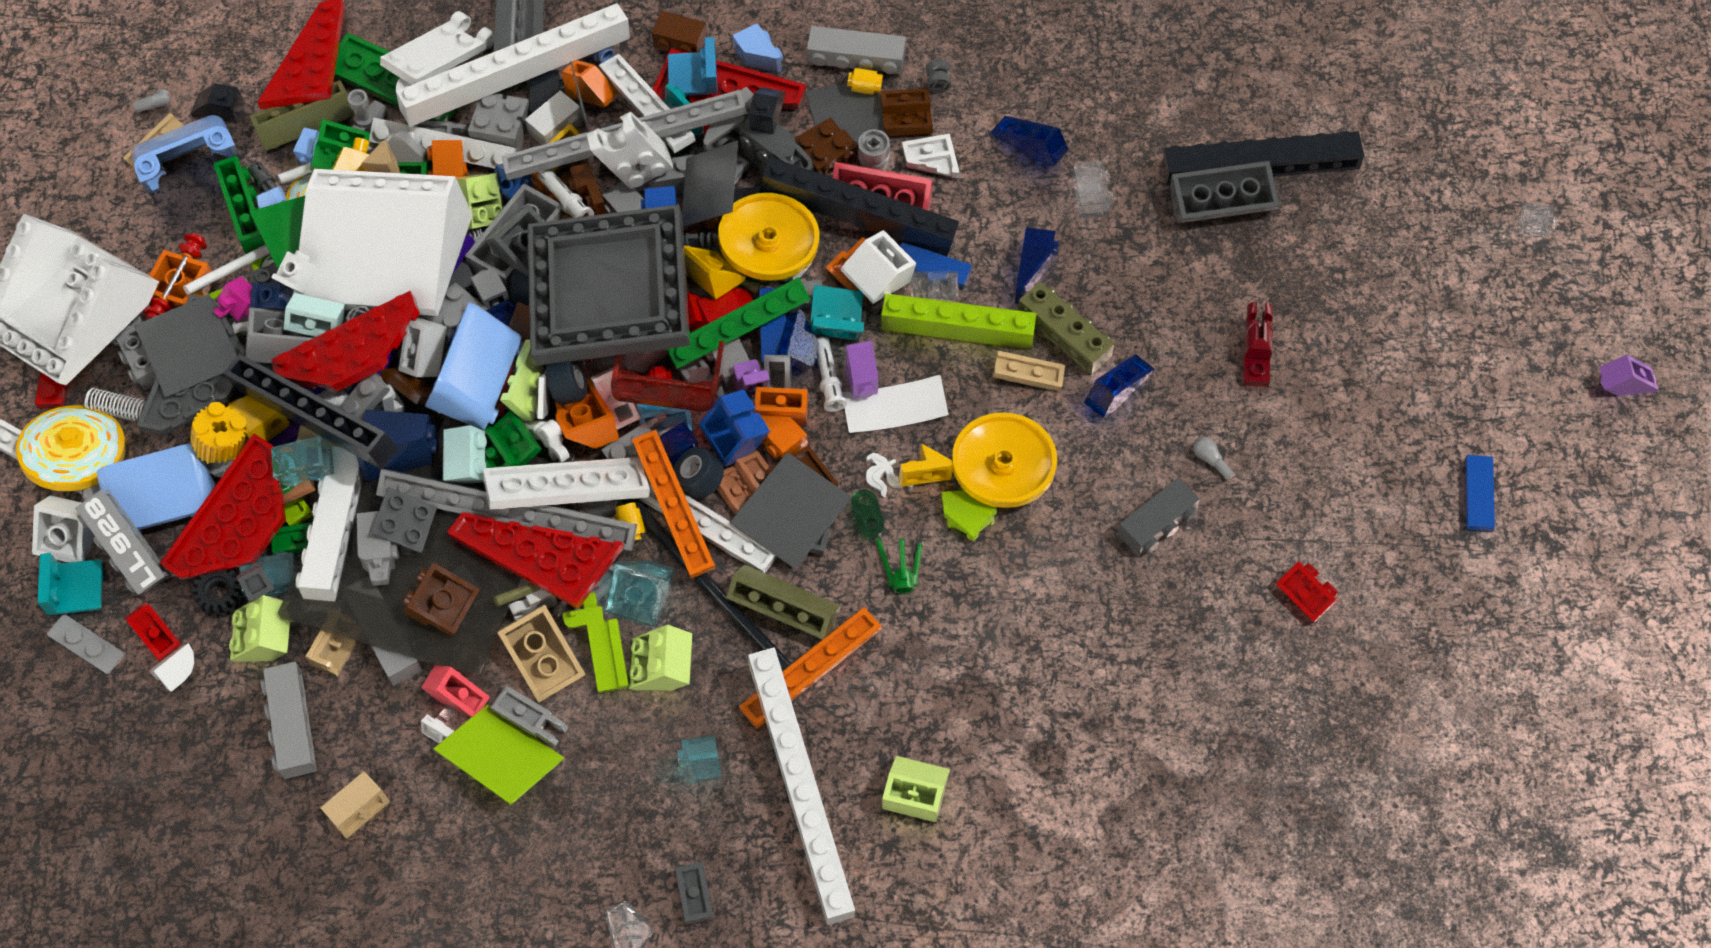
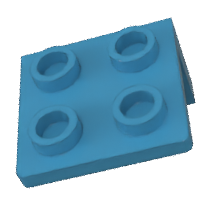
[668,37,718,96]

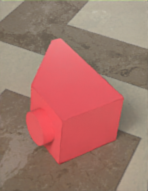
[421,665,490,718]

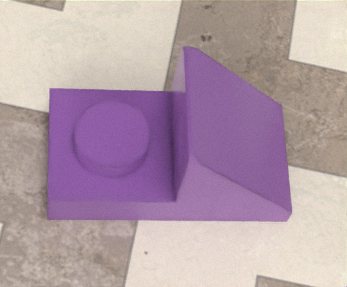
[733,359,770,398]

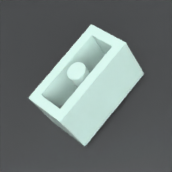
[284,293,345,337]
[443,425,487,486]

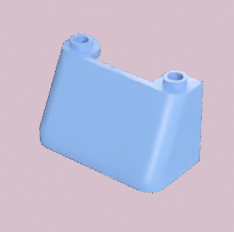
[131,115,241,194]
[425,302,524,431]
[97,443,216,533]

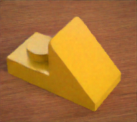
[898,444,953,487]

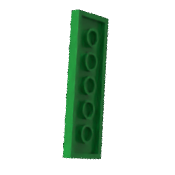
[334,33,458,122]

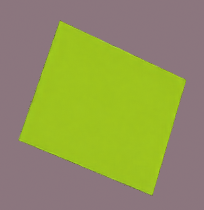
[433,705,564,805]

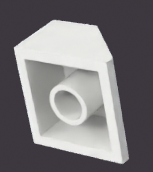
[32,495,95,563]

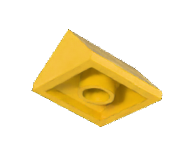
[684,245,746,299]

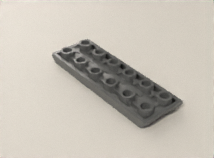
[493,0,545,52]

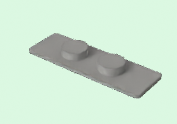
[47,614,125,674]

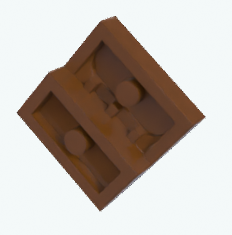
[880,88,933,136]

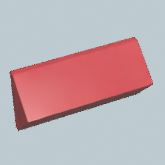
[833,162,933,211]

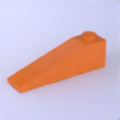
[555,365,619,449]

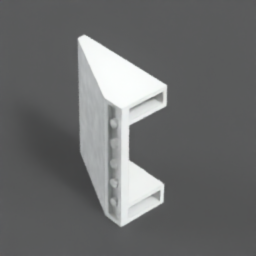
[293,169,473,316]
[0,213,159,385]

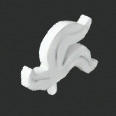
[866,453,913,498]

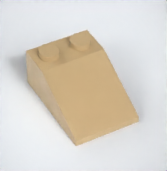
[497,604,586,703]

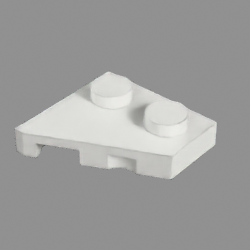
[902,134,960,178]

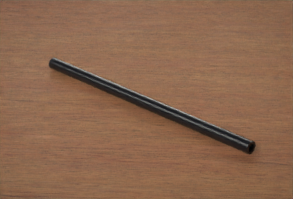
[620,499,792,672]

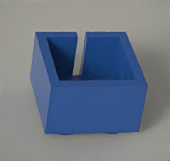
[698,389,770,467]

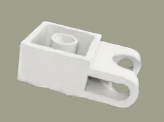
[587,112,673,189]

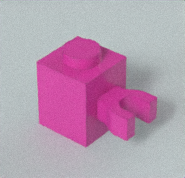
[213,276,252,321]

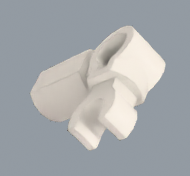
[523,420,569,463]

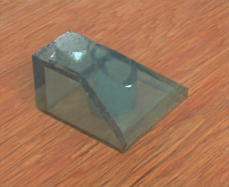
[605,561,675,627]

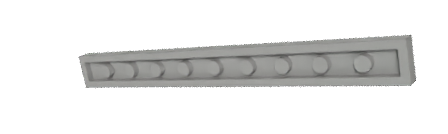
[502,90,747,180]
[376,469,638,550]

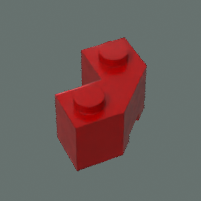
[689,287,753,332]

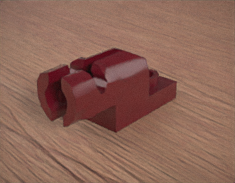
[1243,302,1273,387]

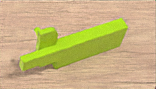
[563,592,629,694]

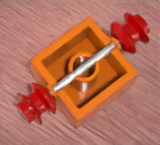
[143,233,214,320]

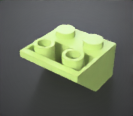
[456,173,503,229]
[229,595,292,662]
[629,625,692,691]
[882,756,950,822]

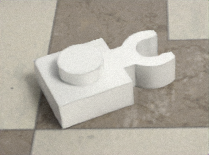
[509,589,558,620]

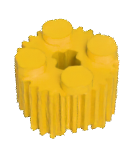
[190,402,247,464]

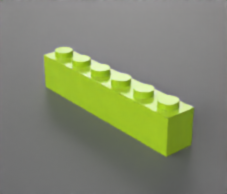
[882,293,1037,350]

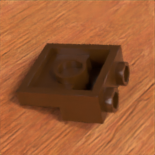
[795,117,858,176]
[568,162,606,215]
[402,562,480,637]

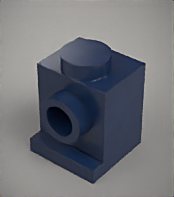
[250,282,293,311]

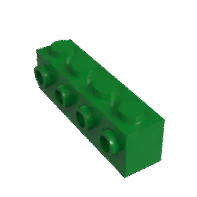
[213,156,265,254]

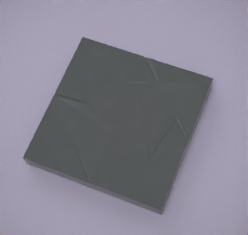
[528,204,690,366]

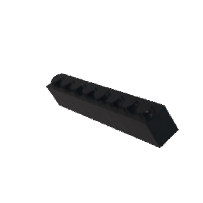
[1162,131,1364,186]
[759,157,959,257]
[223,354,398,470]

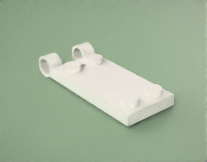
[380,11,495,85]

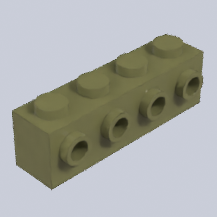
[249,80,355,151]
[1018,282,1114,375]
[726,565,841,639]

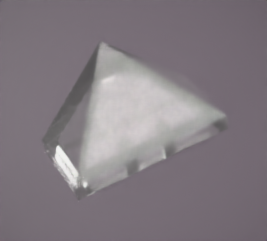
[606,902,655,948]

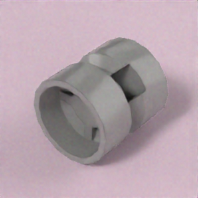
[858,129,890,171]

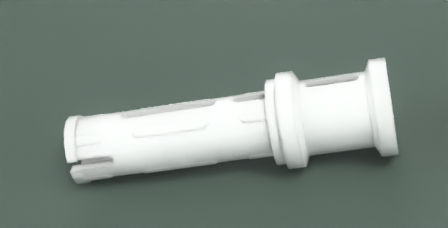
[537,168,594,218]
[813,337,847,412]

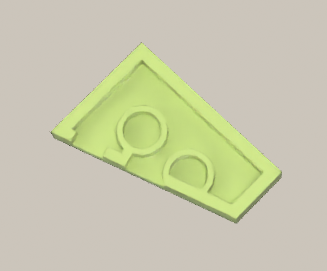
[500,340,543,422]

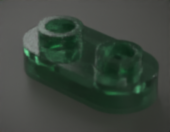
[851,489,884,541]

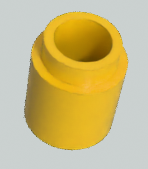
[847,68,883,95]
[614,502,646,541]

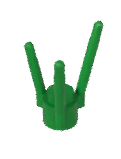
[876,538,923,594]

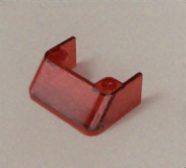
[611,341,724,412]

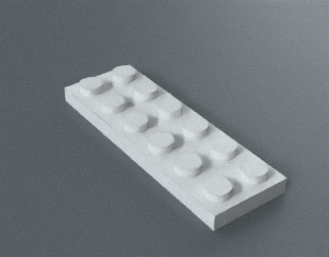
[483,457,650,509]

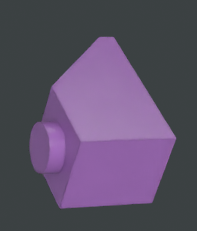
[845,341,879,399]
[1599,355,1659,396]

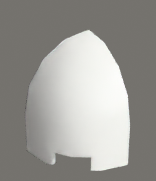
[149,643,194,692]

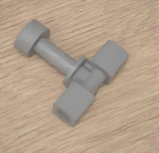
[347,89,388,132]

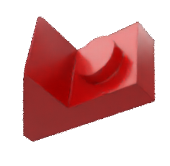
[124,602,181,661]

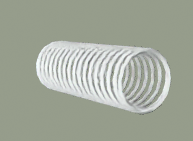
[84,387,147,422]

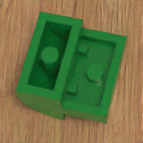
[310,119,370,171]
[484,410,542,468]

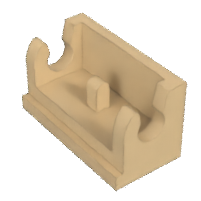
[305,611,363,677]
[320,771,390,839]

